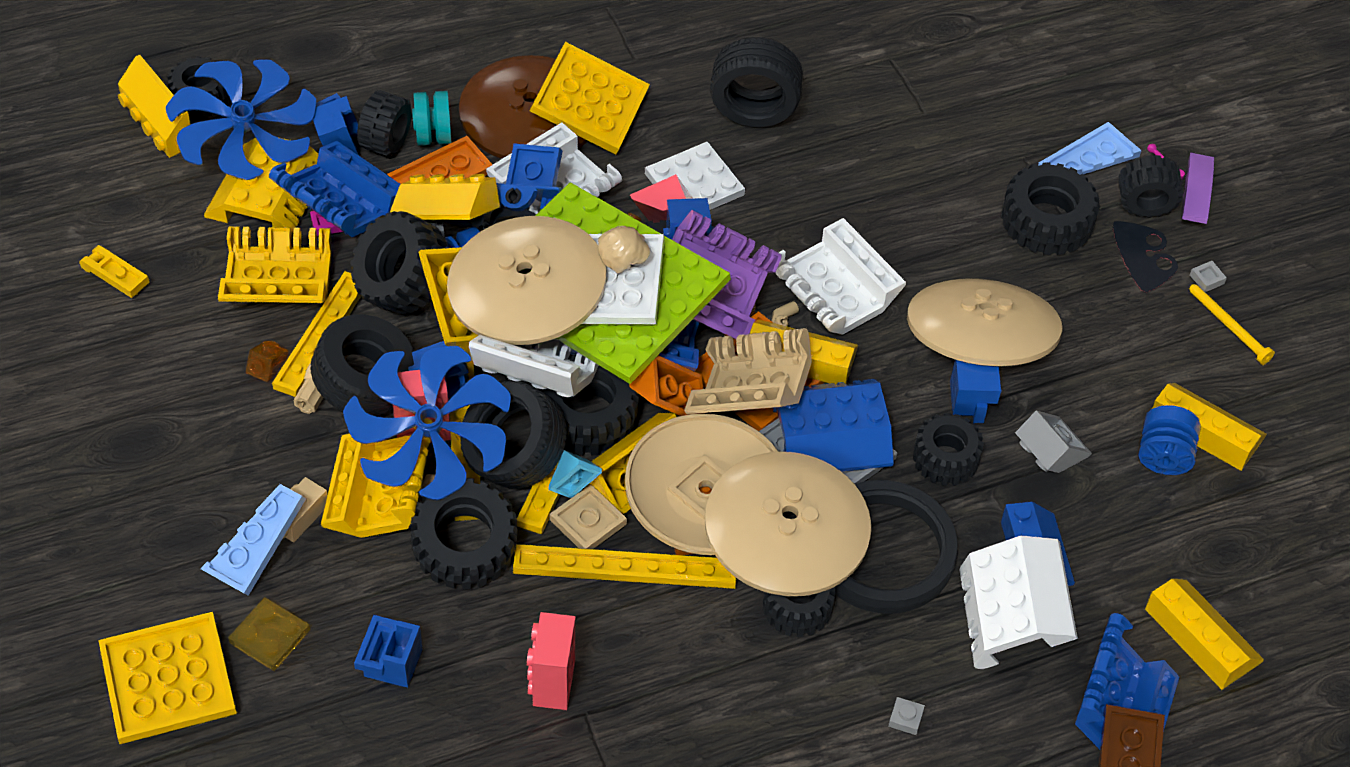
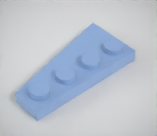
[1038,122,1141,175]
[201,484,306,596]

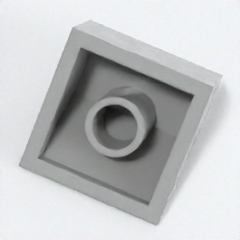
[1015,410,1092,473]

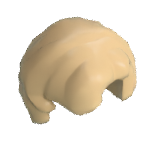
[598,226,650,274]

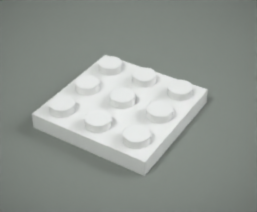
[645,142,745,210]

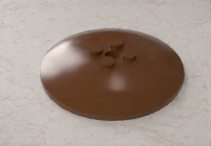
[459,55,588,159]

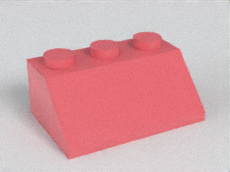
[630,174,693,223]

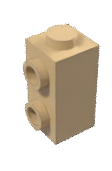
[283,477,327,542]

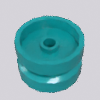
[412,91,451,146]

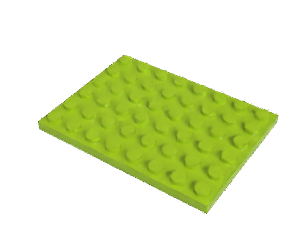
[519,182,731,384]

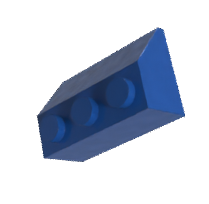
[1001,502,1075,586]

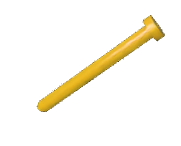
[1189,284,1275,365]

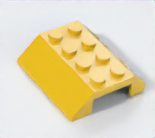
[204,137,319,235]
[218,226,331,303]
[321,418,433,538]

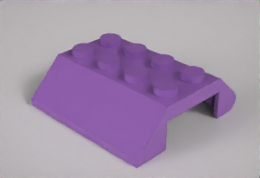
[672,210,782,340]

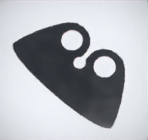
[1113,221,1178,292]

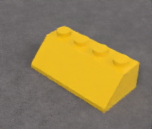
[118,55,191,158]
[390,174,500,220]
[419,247,478,355]
[750,320,858,385]
[1152,383,1267,471]
[587,413,676,514]
[1145,579,1264,690]

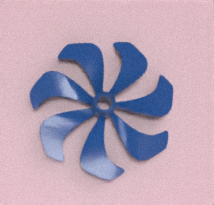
[165,60,316,180]
[343,346,511,500]

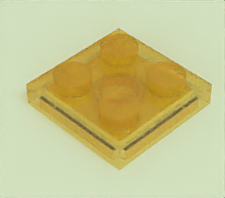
[228,597,310,671]

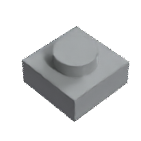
[1190,261,1227,292]
[888,697,925,735]

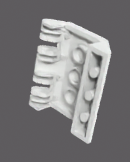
[486,123,622,214]
[775,218,906,334]
[469,335,599,397]
[959,536,1078,669]

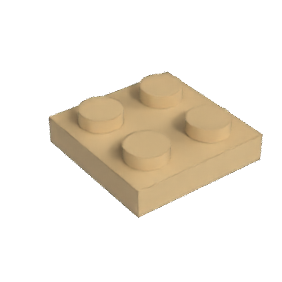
[550,484,627,549]

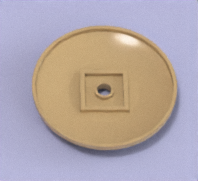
[447,216,607,345]
[907,279,1062,366]
[625,414,783,555]
[705,452,871,596]

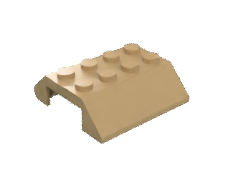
[684,328,812,414]

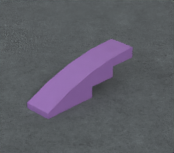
[1182,153,1214,224]

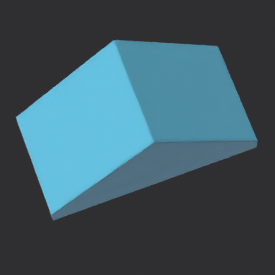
[549,450,602,498]

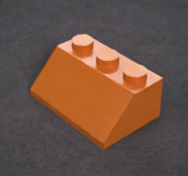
[629,355,705,416]

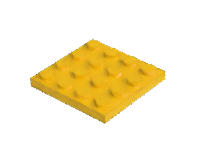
[530,42,650,154]
[98,612,237,744]

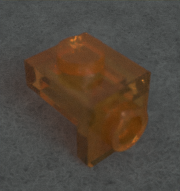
[246,341,288,382]

